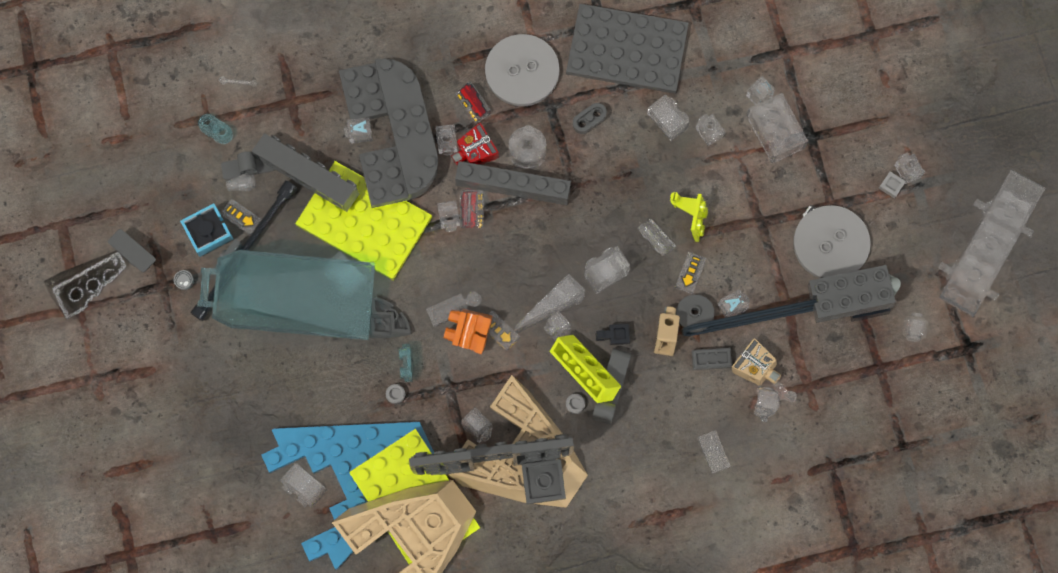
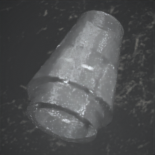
[226,173,256,191]

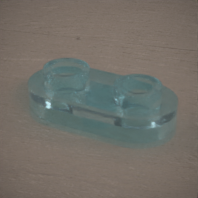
[198,114,233,144]
[399,344,413,382]

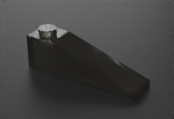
[43,250,126,320]

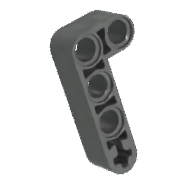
[592,348,632,425]

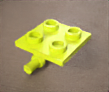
[670,192,708,242]

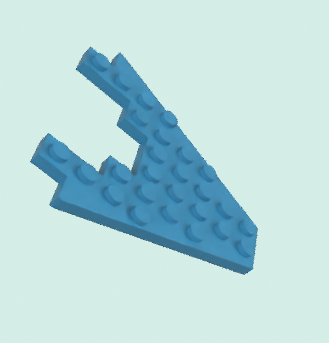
[262,422,434,570]

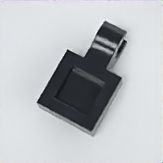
[595,324,630,345]

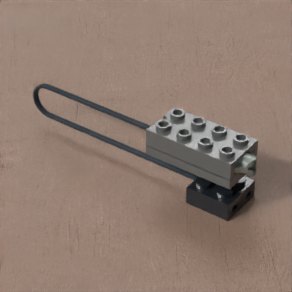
[681,265,901,336]

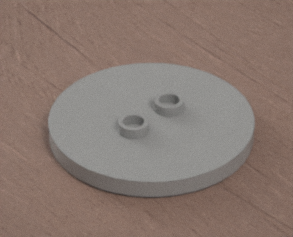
[485,34,559,106]
[793,206,870,278]

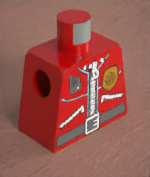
[451,123,499,165]

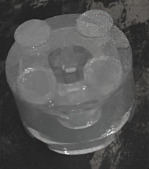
[509,125,546,169]

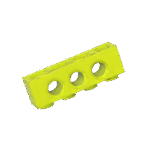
[549,335,621,403]

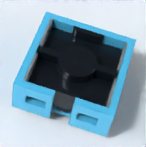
[180,203,233,257]

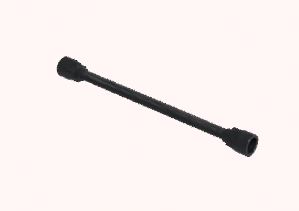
[190,180,297,321]

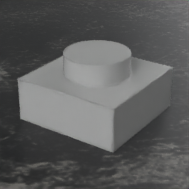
[879,172,906,199]

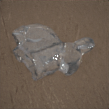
[754,382,797,422]

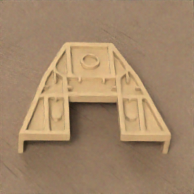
[447,375,588,508]
[332,480,476,573]

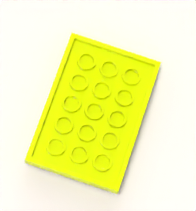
[295,161,432,280]
[349,429,480,564]

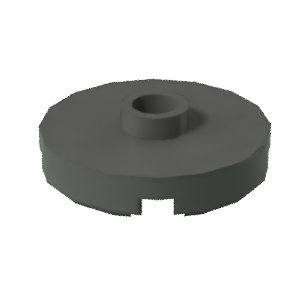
[676,295,715,332]

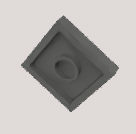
[521,459,566,504]

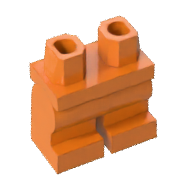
[443,309,493,354]

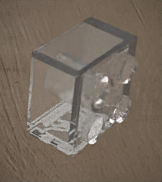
[584,246,630,294]

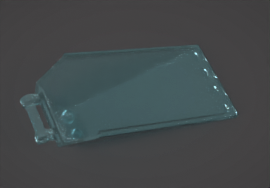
[197,250,375,340]

